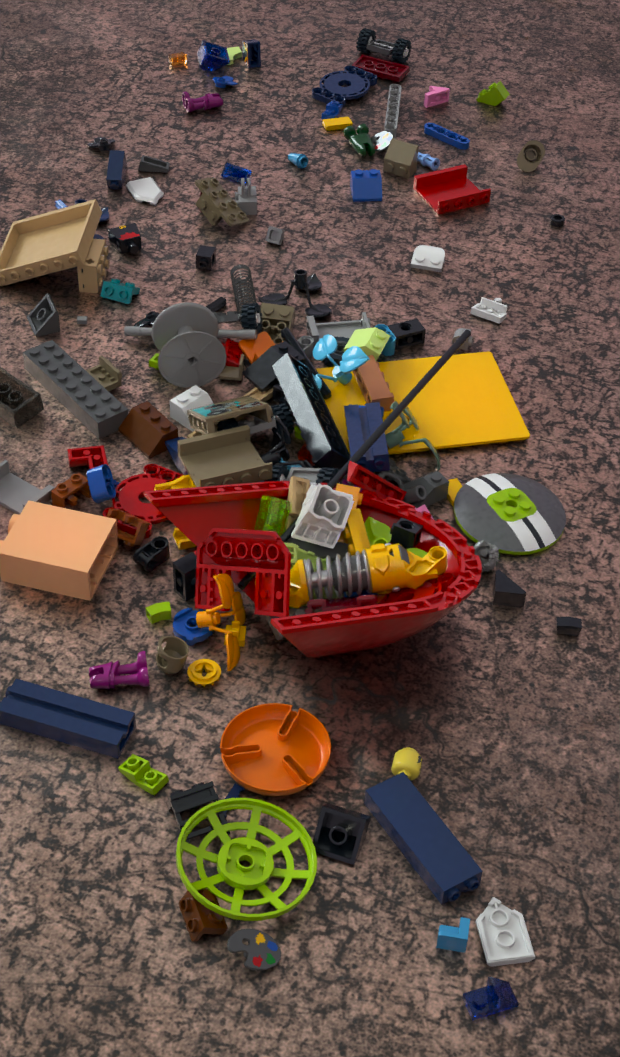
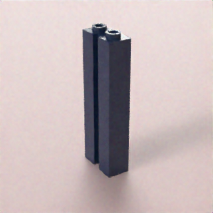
[344,402,390,472]
[0,679,136,759]
[364,772,483,905]

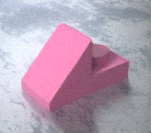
[424,86,450,108]

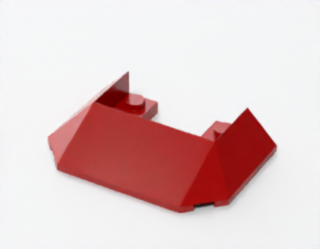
[195,528,291,617]

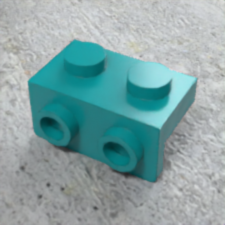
[101,278,140,304]

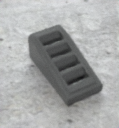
[138,155,170,173]

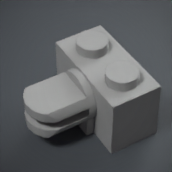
[235,178,257,215]

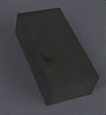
[0,367,44,429]

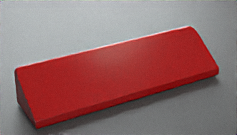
[347,461,407,501]

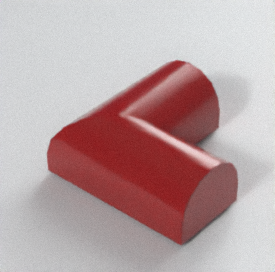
[67,445,108,469]

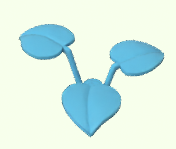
[312,334,370,390]

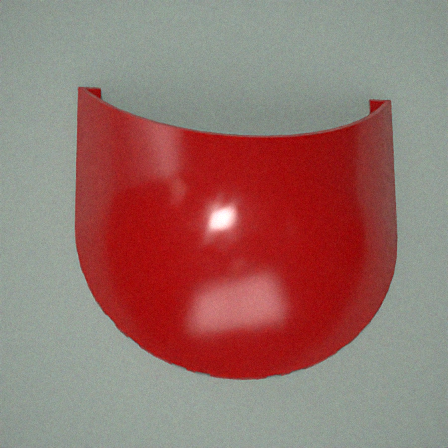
[143,481,482,658]

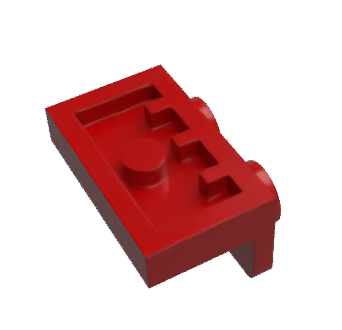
[222,338,244,367]

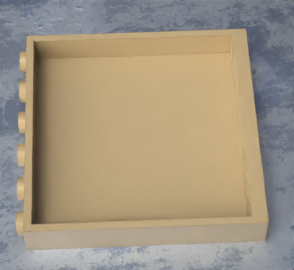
[0,199,102,286]

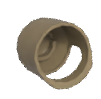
[155,636,189,674]

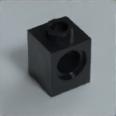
[196,245,216,271]
[390,518,423,549]

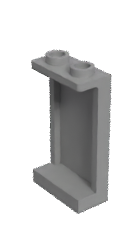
[306,312,371,346]

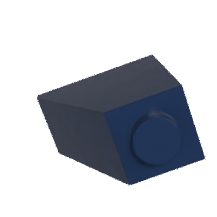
[106,150,127,189]

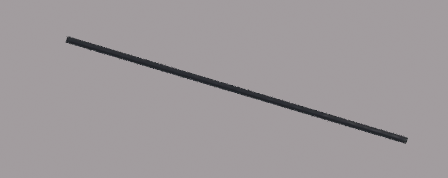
[237,330,471,590]

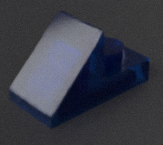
[462,977,519,1020]

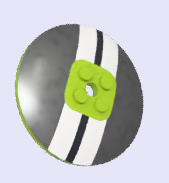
[453,473,566,555]

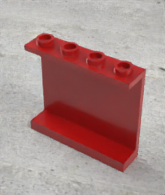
[413,164,491,215]

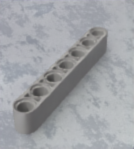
[384,84,402,139]

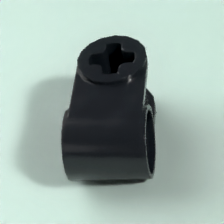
[133,536,170,572]

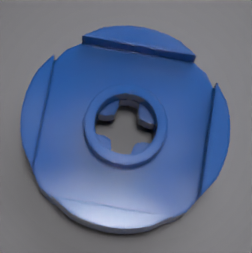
[173,608,213,646]

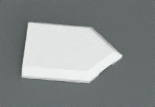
[126,177,164,206]
[476,897,535,967]

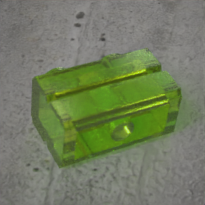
[254,495,290,536]

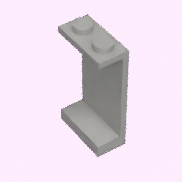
[0,460,55,515]

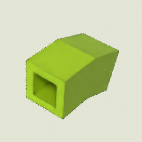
[145,602,172,624]

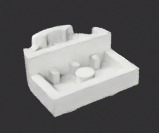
[411,245,445,272]

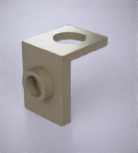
[219,354,244,381]

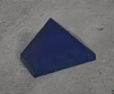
[221,162,252,185]

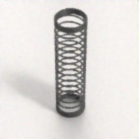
[230,264,257,325]

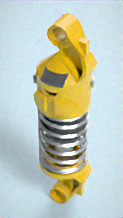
[255,543,448,608]

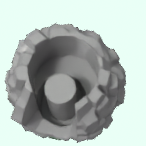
[474,540,499,572]

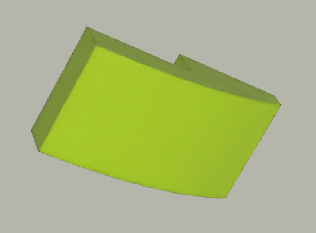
[118,754,169,796]

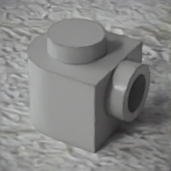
[452,328,473,351]

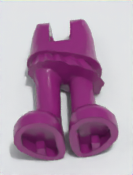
[182,91,223,113]
[89,651,150,690]

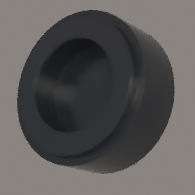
[549,214,565,227]

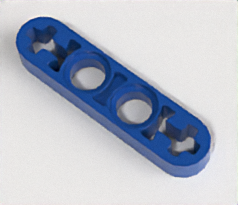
[424,123,470,150]

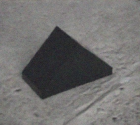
[493,570,526,608]

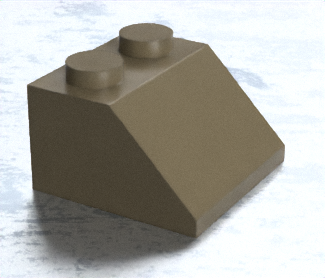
[383,138,419,179]

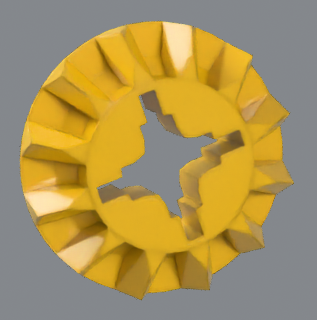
[187,659,221,687]

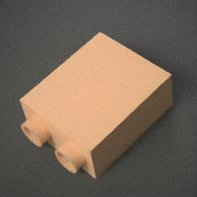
[0,500,119,601]

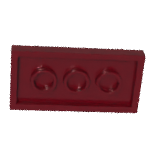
[352,55,410,82]

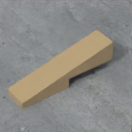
[282,476,310,534]

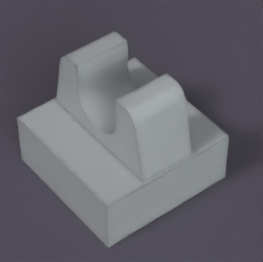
[265,226,285,245]

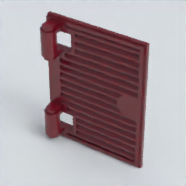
[305,594,389,613]

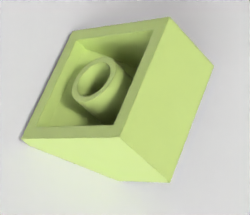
[343,327,390,361]

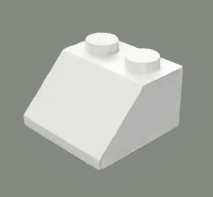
[170,385,214,432]

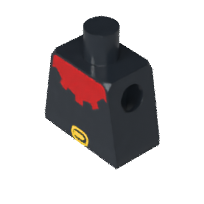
[108,223,142,254]

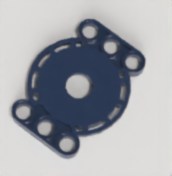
[312,66,377,108]

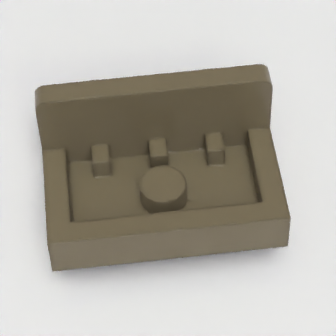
[86,356,122,391]

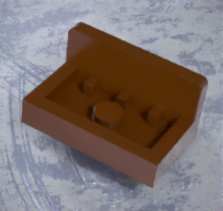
[179,889,228,942]

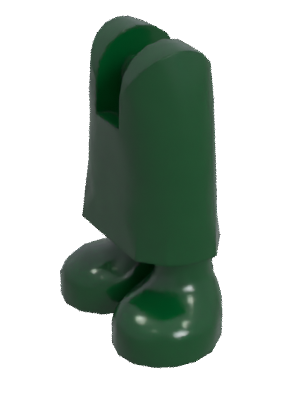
[343,124,375,157]

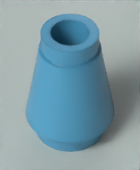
[288,153,308,168]

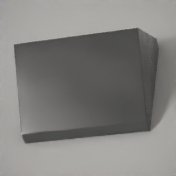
[27,293,60,337]

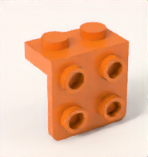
[238,331,284,364]

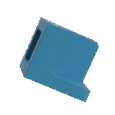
[436,917,470,953]

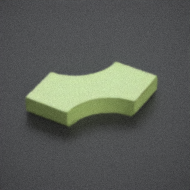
[217,46,242,66]

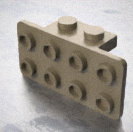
[195,177,249,227]

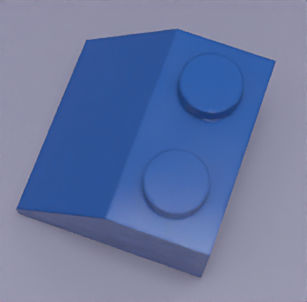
[350,169,382,202]

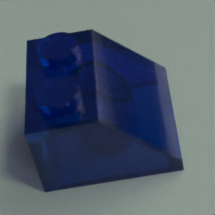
[197,40,230,71]

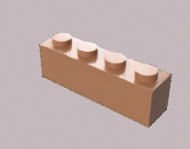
[353,355,394,412]

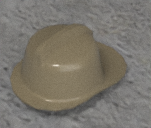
[517,140,545,172]

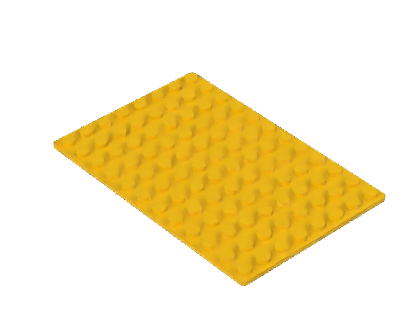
[316,351,530,455]

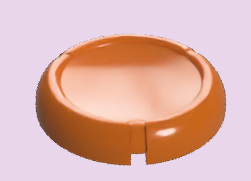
[220,703,331,797]

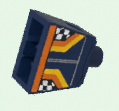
[242,39,261,68]

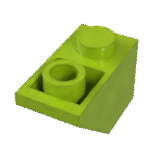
[476,81,510,106]

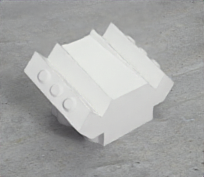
[291,483,354,549]

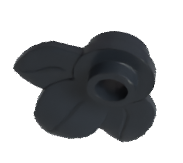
[87,137,115,151]
[134,311,159,327]

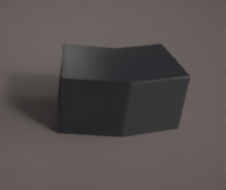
[556,617,582,636]

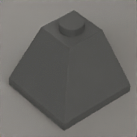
[397,471,449,508]

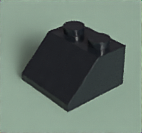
[313,803,371,865]

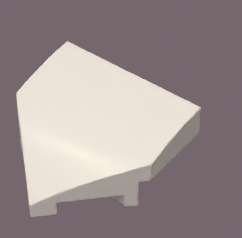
[470,297,508,324]

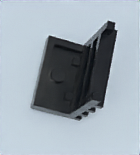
[166,781,231,844]

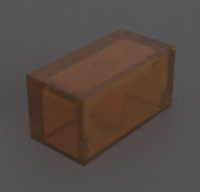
[168,52,187,66]

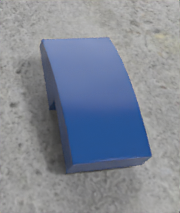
[321,101,343,119]

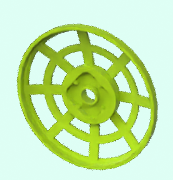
[176,798,317,921]

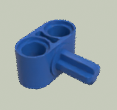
[87,464,119,504]

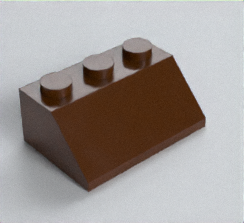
[118,401,178,459]

